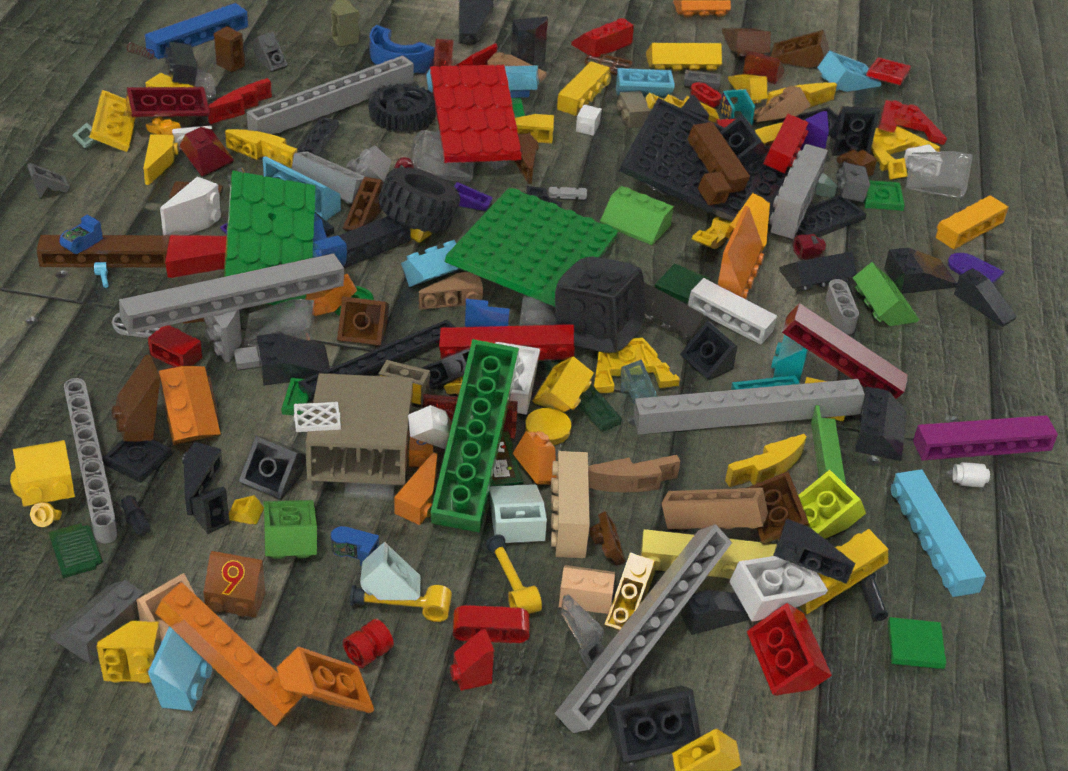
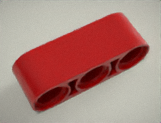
[453,605,530,643]

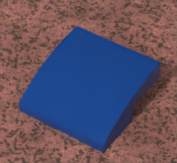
[465,299,509,327]

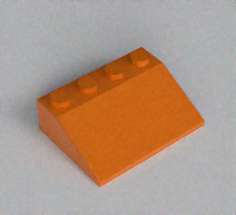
[718,206,764,300]

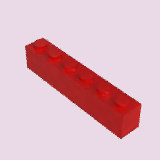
[439,325,574,360]

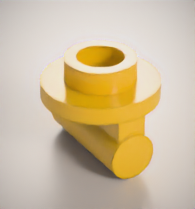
[30,502,62,527]

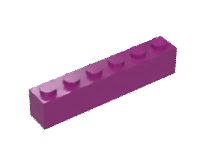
[913,415,1058,461]

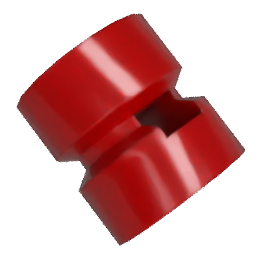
[343,619,394,668]

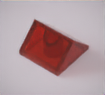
[743,50,785,85]

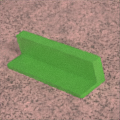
[811,405,846,485]

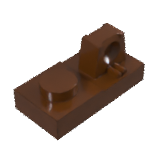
[589,511,626,565]

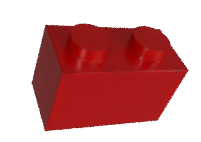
[148,325,202,367]

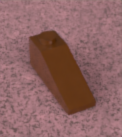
[513,133,539,184]
[343,177,384,231]

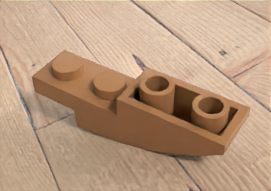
[588,455,680,493]

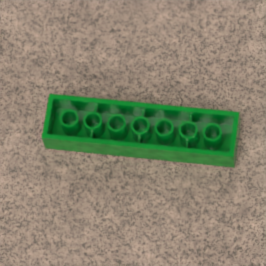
[431,339,519,533]

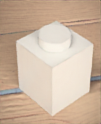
[576,105,601,136]

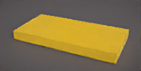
[89,90,136,152]

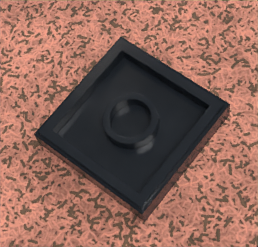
[102,440,172,483]

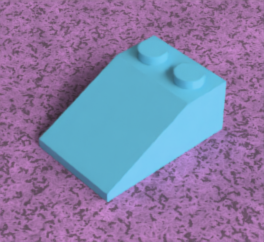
[817,51,882,92]

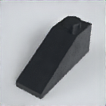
[954,268,1017,327]
[182,442,223,516]
[681,590,751,635]

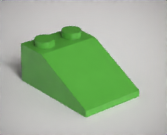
[264,500,317,559]

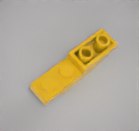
[225,129,297,168]
[725,434,806,487]

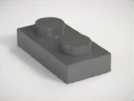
[683,70,721,90]

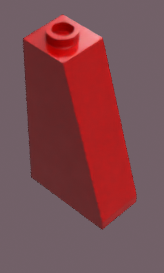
[165,235,227,278]

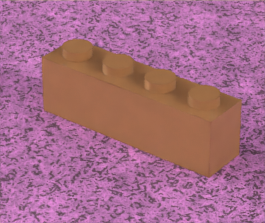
[661,488,768,530]

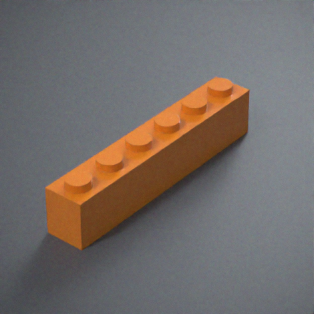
[155,582,303,727]

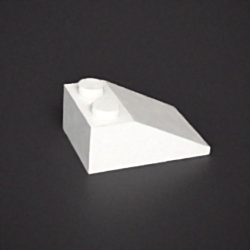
[160,177,221,236]
[496,342,540,415]
[729,556,828,621]

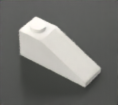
[408,405,452,449]

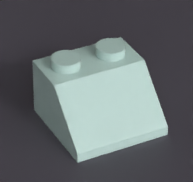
[360,542,420,600]

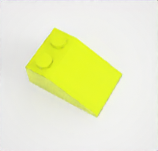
[799,470,866,539]

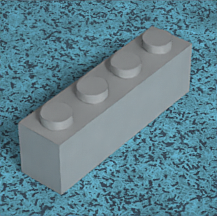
[292,151,365,204]

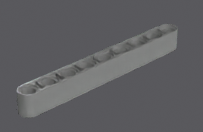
[64,378,118,544]

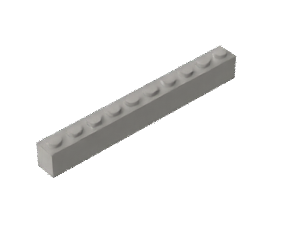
[247,56,413,135]
[119,254,344,334]
[633,379,865,434]
[555,524,732,733]

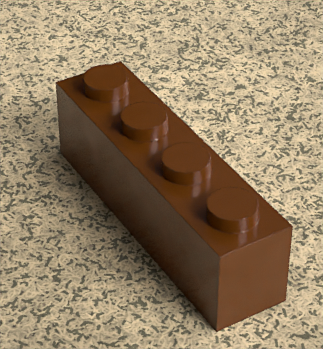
[687,122,750,193]

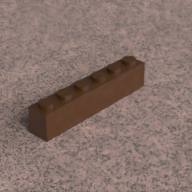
[36,235,170,268]

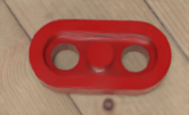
[690,83,722,108]

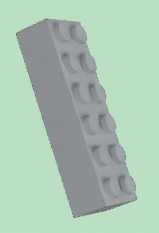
[769,144,828,239]

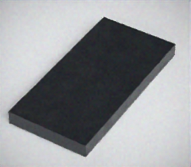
[796,194,867,238]

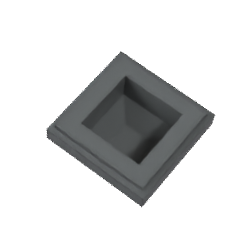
[578,636,605,670]

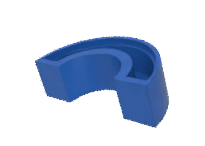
[370,25,435,73]
[313,213,347,267]

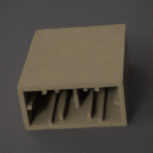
[306,373,413,485]

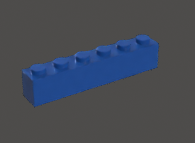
[145,3,248,59]

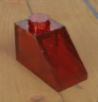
[433,39,454,67]

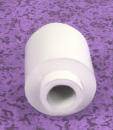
[952,462,990,487]

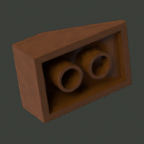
[722,28,771,56]
[770,30,829,68]
[112,355,161,441]
[747,471,810,544]

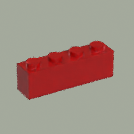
[763,113,808,173]

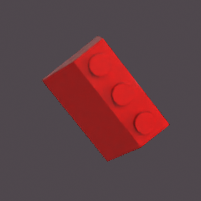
[571,18,634,58]
[747,603,832,696]

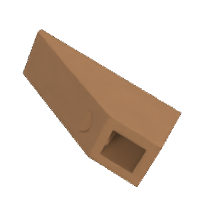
[753,86,811,122]
[419,272,483,310]

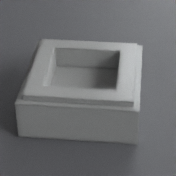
[233,346,260,370]

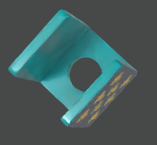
[719,89,755,126]

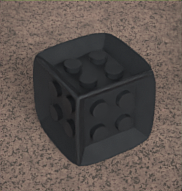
[555,257,645,353]

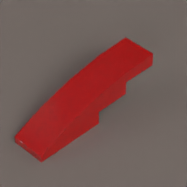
[208,78,272,124]

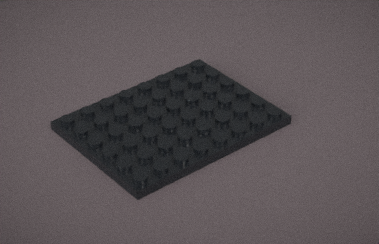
[619,98,790,226]

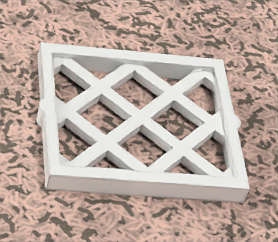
[294,402,341,432]

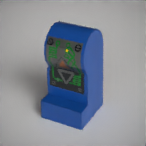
[59,215,103,254]
[331,526,379,566]

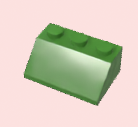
[600,186,674,245]
[853,262,920,326]

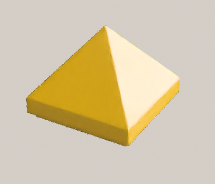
[887,158,908,180]

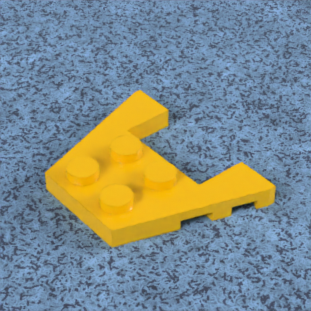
[871,126,940,171]
[593,338,680,394]

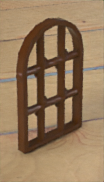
[585,54,633,76]

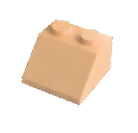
[559,565,615,614]

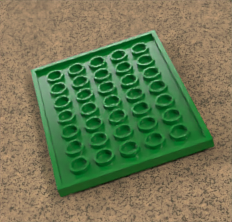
[444,187,619,307]

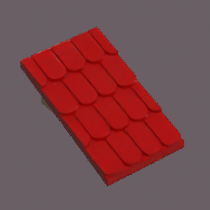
[430,65,522,163]

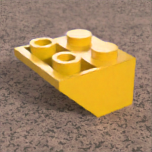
[97,621,162,683]

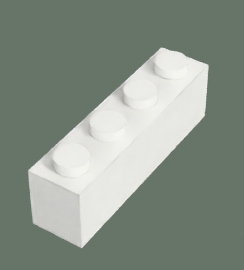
[687,278,777,345]

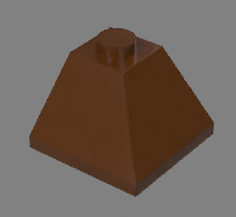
[337,297,389,346]

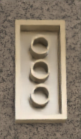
[551,451,590,558]

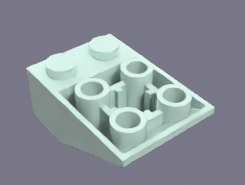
[489,484,547,543]

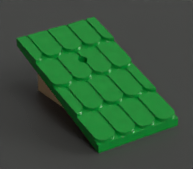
[224,170,315,310]

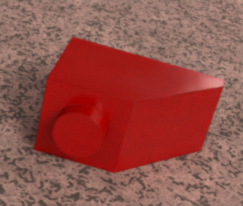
[450,629,494,691]

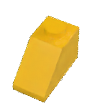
[672,728,741,771]

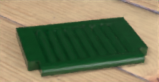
[48,523,103,579]

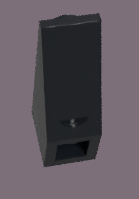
[773,519,855,583]

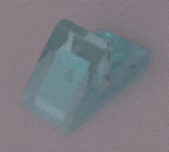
[621,359,658,404]

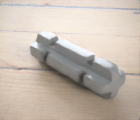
[549,187,587,200]

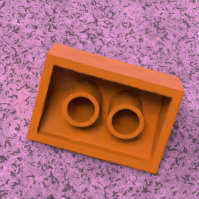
[673,0,731,17]
[158,366,221,445]
[277,647,374,713]

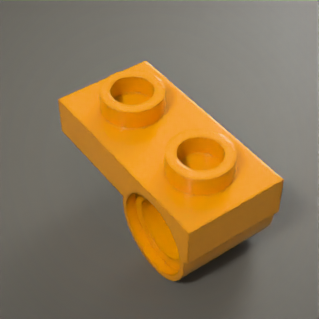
[146,117,181,135]

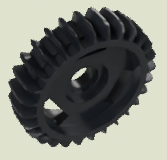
[368,83,437,133]

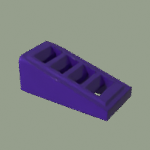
[454,182,493,211]

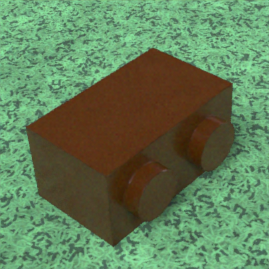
[214,26,245,72]

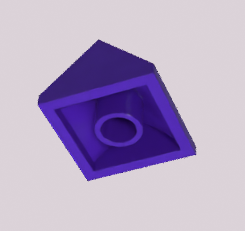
[800,111,829,150]

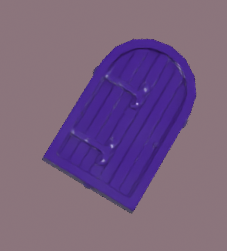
[948,252,1004,284]

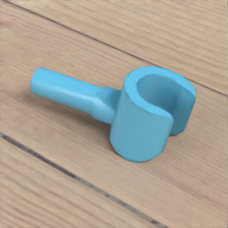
[94,262,109,288]

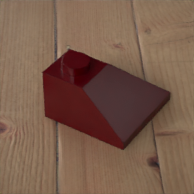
[179,127,234,177]

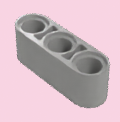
[825,279,859,335]

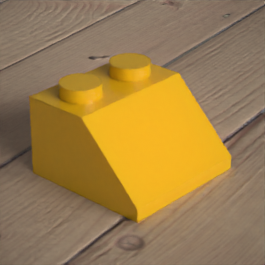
[532,356,594,412]
[13,440,75,506]

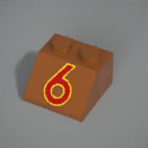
[203,551,265,618]

